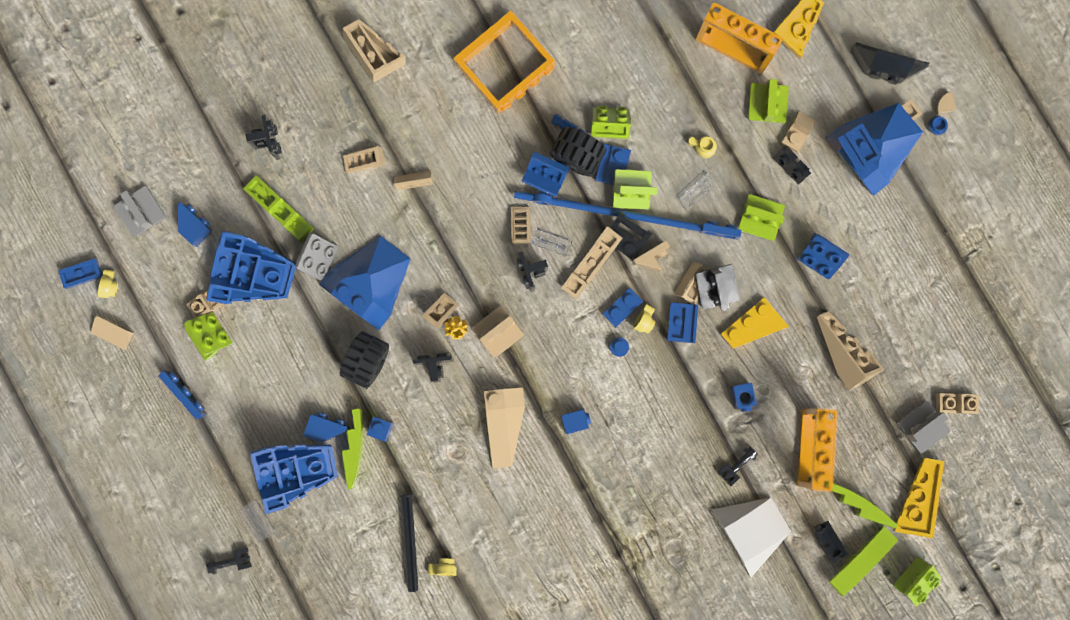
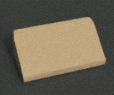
[394,171,433,191]
[675,262,709,305]
[91,315,134,350]

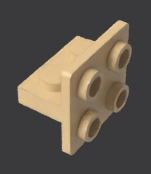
[472,306,524,358]

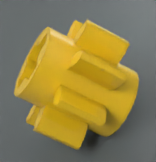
[444,316,468,339]

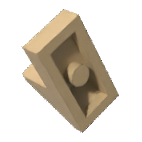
[781,111,816,153]
[632,240,670,272]
[422,293,459,329]

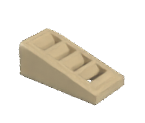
[342,146,386,174]
[511,207,531,245]

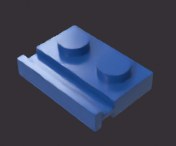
[837,123,883,171]
[595,144,631,186]
[667,302,698,344]

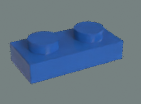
[58,258,103,289]
[602,288,643,328]

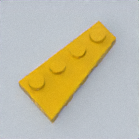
[893,458,944,538]

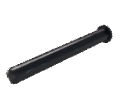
[399,494,419,592]

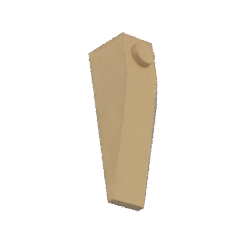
[817,312,884,390]
[484,388,525,468]

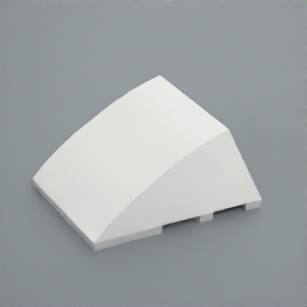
[711,497,791,577]

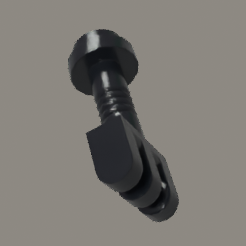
[717,446,758,487]
[206,548,252,575]

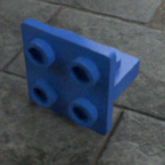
[522,152,569,197]
[798,233,849,280]

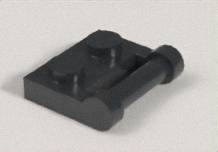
[610,211,652,260]

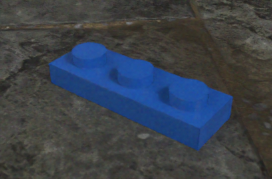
[158,371,206,419]

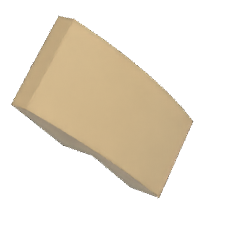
[186,292,223,318]
[936,393,979,414]

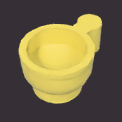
[687,136,717,158]
[98,269,118,298]
[632,304,655,334]
[427,558,457,576]

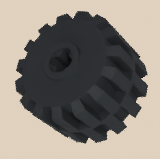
[549,127,607,177]
[340,331,389,389]

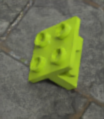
[748,79,789,123]
[591,105,631,139]
[612,169,657,209]
[738,194,785,241]
[183,312,232,361]
[893,556,941,607]

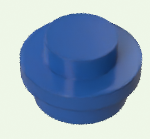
[928,116,948,135]
[610,338,629,357]

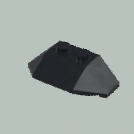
[851,42,929,85]

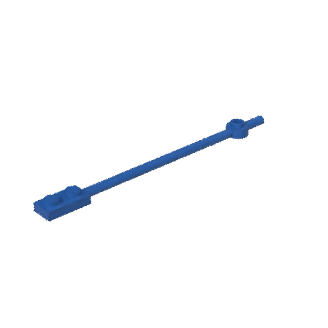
[514,191,742,240]

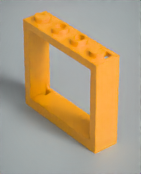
[696,2,784,74]
[453,10,555,113]
[797,408,837,491]

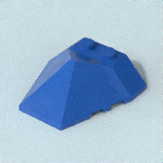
[825,103,923,196]
[206,231,296,304]
[319,236,411,330]
[250,444,338,514]

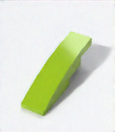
[243,175,314,242]
[342,408,364,490]
[824,481,898,529]
[829,526,898,597]

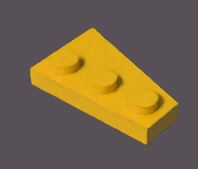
[773,0,824,58]
[720,297,789,349]

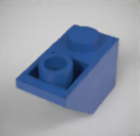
[178,202,212,247]
[303,412,350,443]

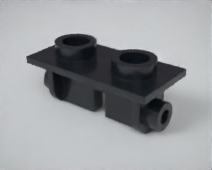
[773,146,811,185]
[813,521,849,564]

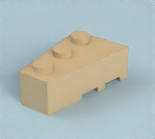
[343,19,406,83]

